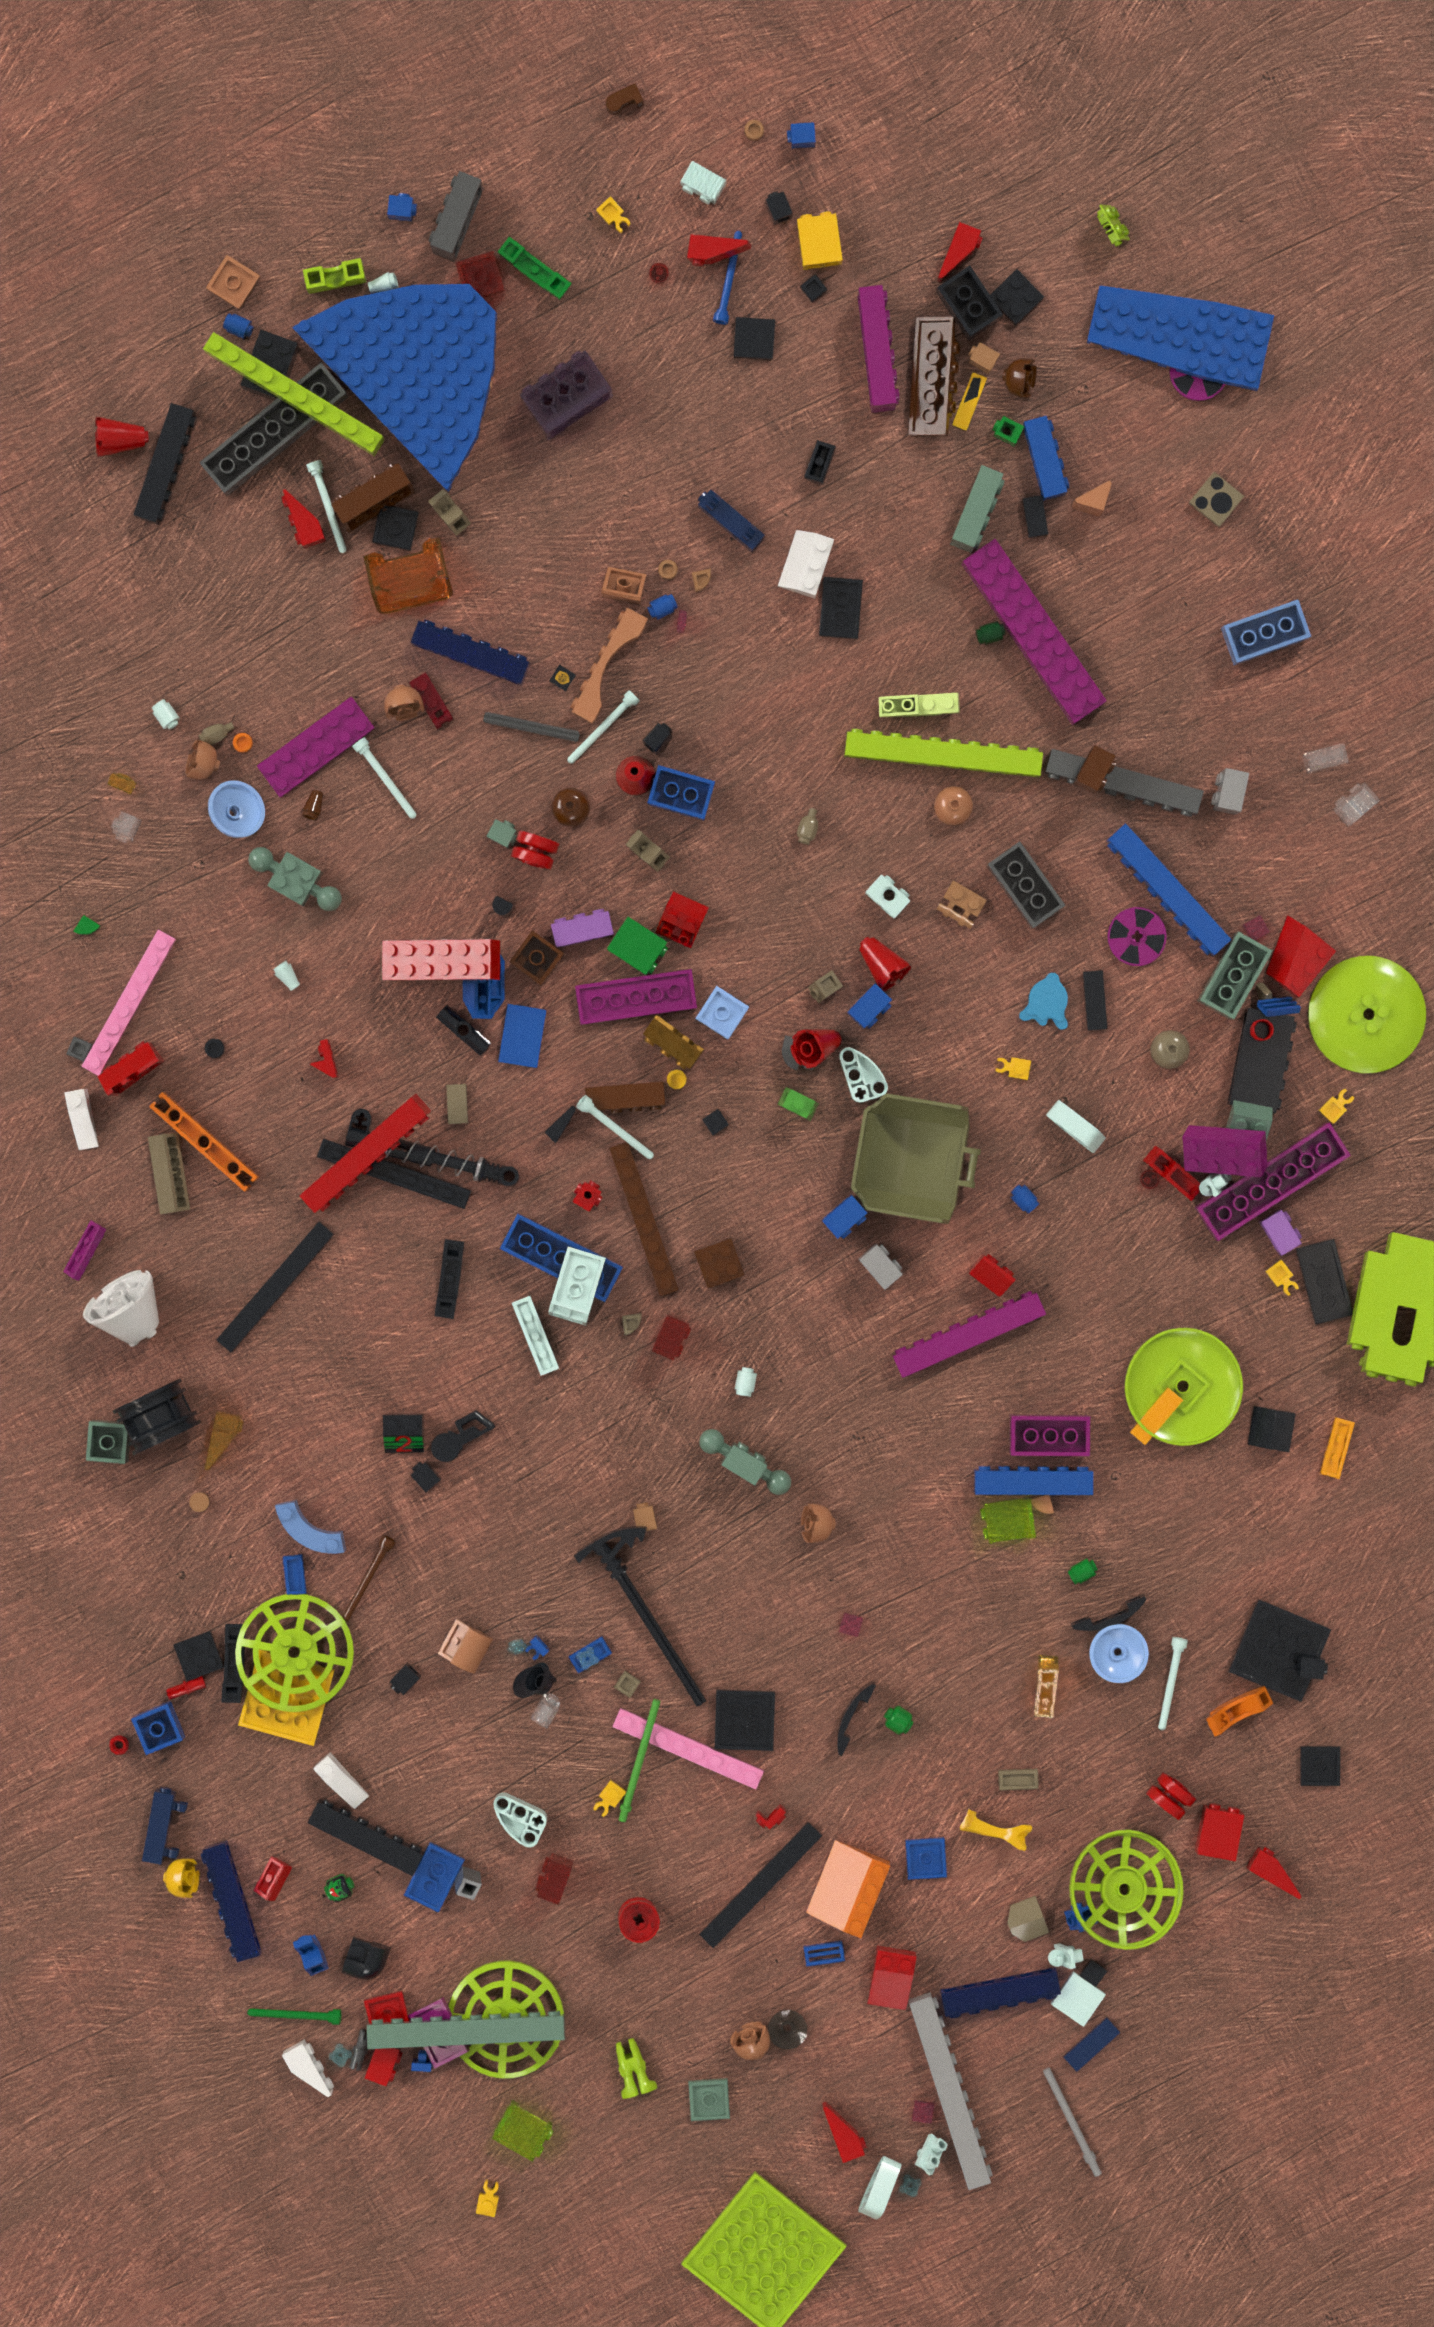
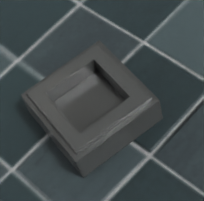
[66,1036,93,1062]

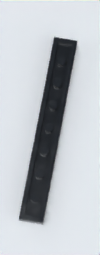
[317,1138,471,1209]
[216,1221,334,1353]
[699,1822,822,1948]

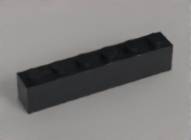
[133,403,197,525]
[308,1799,424,1876]

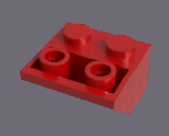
[655,892,709,948]
[968,1254,1016,1297]

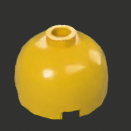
[163,1859,200,1898]

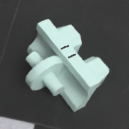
[1199,1173,1233,1197]
[1048,1943,1083,1969]
[915,2134,948,2175]

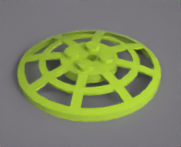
[235,1594,354,1712]
[1069,1830,1183,1950]
[449,1960,564,2079]

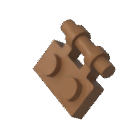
[937,880,987,929]

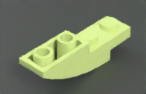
[879,693,960,717]

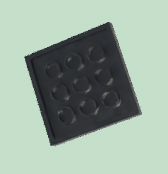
[1228,1599,1331,1702]

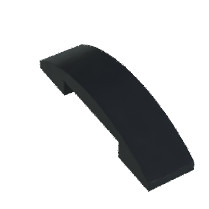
[434,1239,465,1319]
[1070,1594,1146,1631]
[221,1624,246,1703]
[837,1681,876,1756]

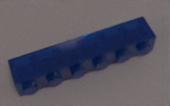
[410,619,530,686]
[201,1840,262,1963]
[940,1967,1061,2018]

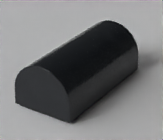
[804,440,836,485]
[492,896,515,917]

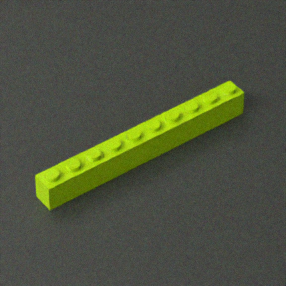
[203,332,385,457]
[844,729,1043,778]

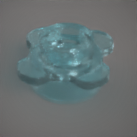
[507,1639,527,1655]
[576,1647,599,1670]
[329,2043,352,2067]
[899,2174,922,2197]

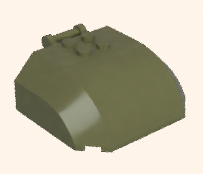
[851,1093,981,1224]

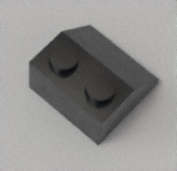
[1247,1406,1296,1452]

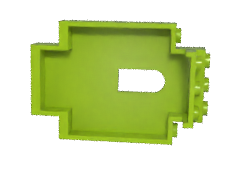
[1347,1232,1434,1387]

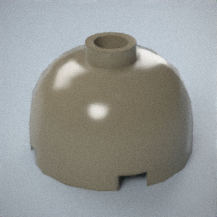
[1150,1030,1190,1069]

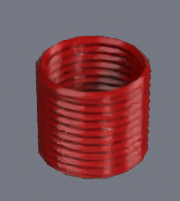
[1250,1019,1274,1041]

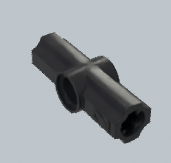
[436,1005,491,1056]

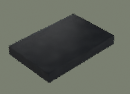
[819,577,863,639]

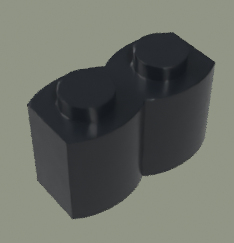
[642,722,673,756]

